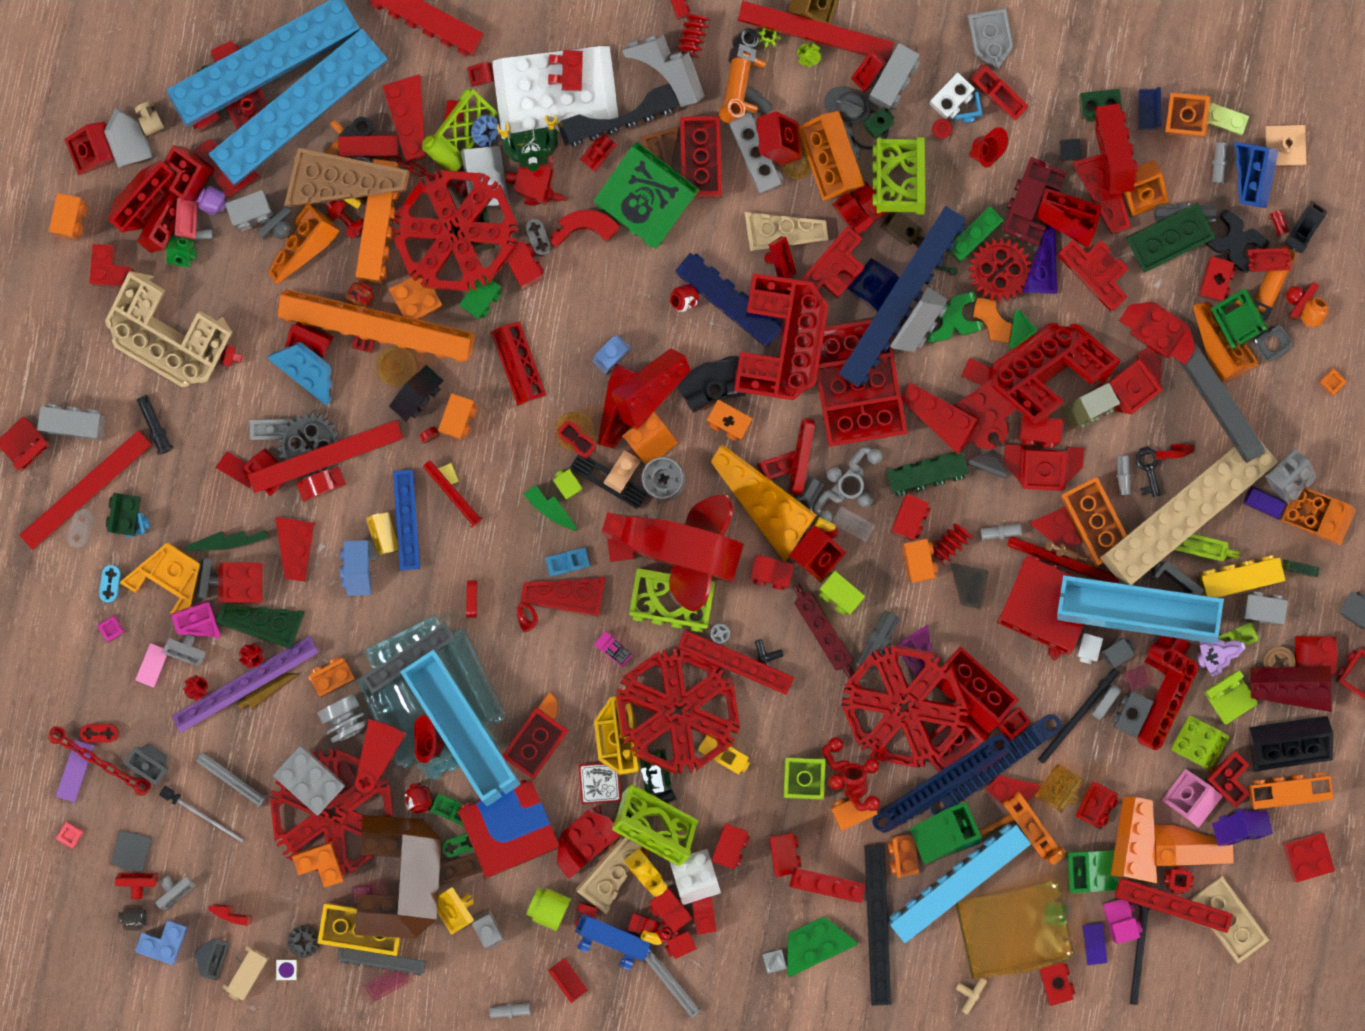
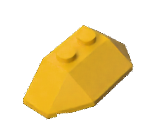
[594,695,640,775]

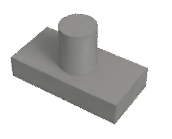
[162,634,206,667]
[155,876,196,911]

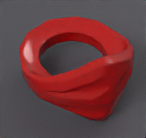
[517,602,538,632]

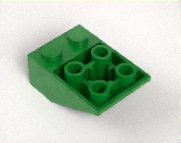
[909,802,982,865]
[1066,850,1128,893]

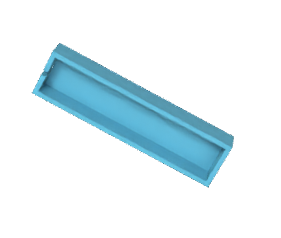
[1057,575,1224,644]
[400,649,520,806]
[888,824,1031,943]

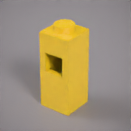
[698,735,750,775]

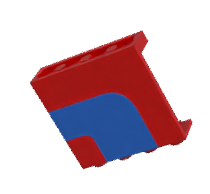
[457,780,560,879]

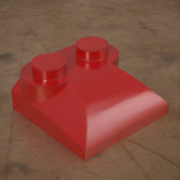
[1295,636,1337,676]

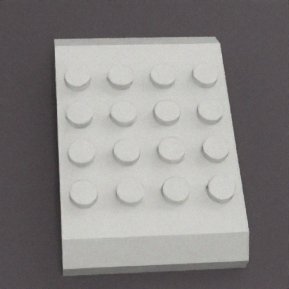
[492,46,618,139]

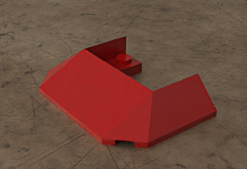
[734,273,829,400]
[992,323,1120,425]

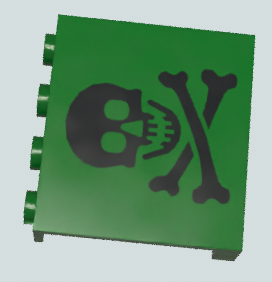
[593,142,700,249]

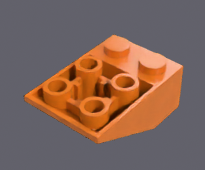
[1281,488,1356,546]

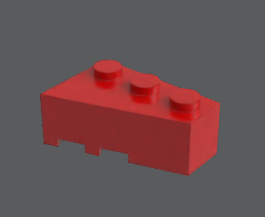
[1036,188,1102,248]

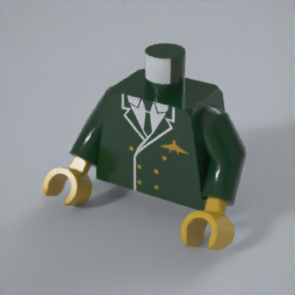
[497,114,558,171]

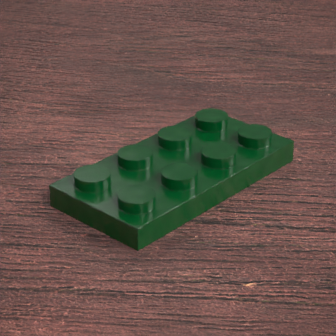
[1126,202,1216,273]

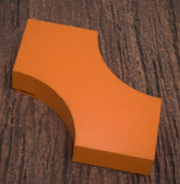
[973,297,1012,343]

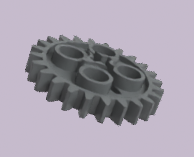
[276,412,341,476]

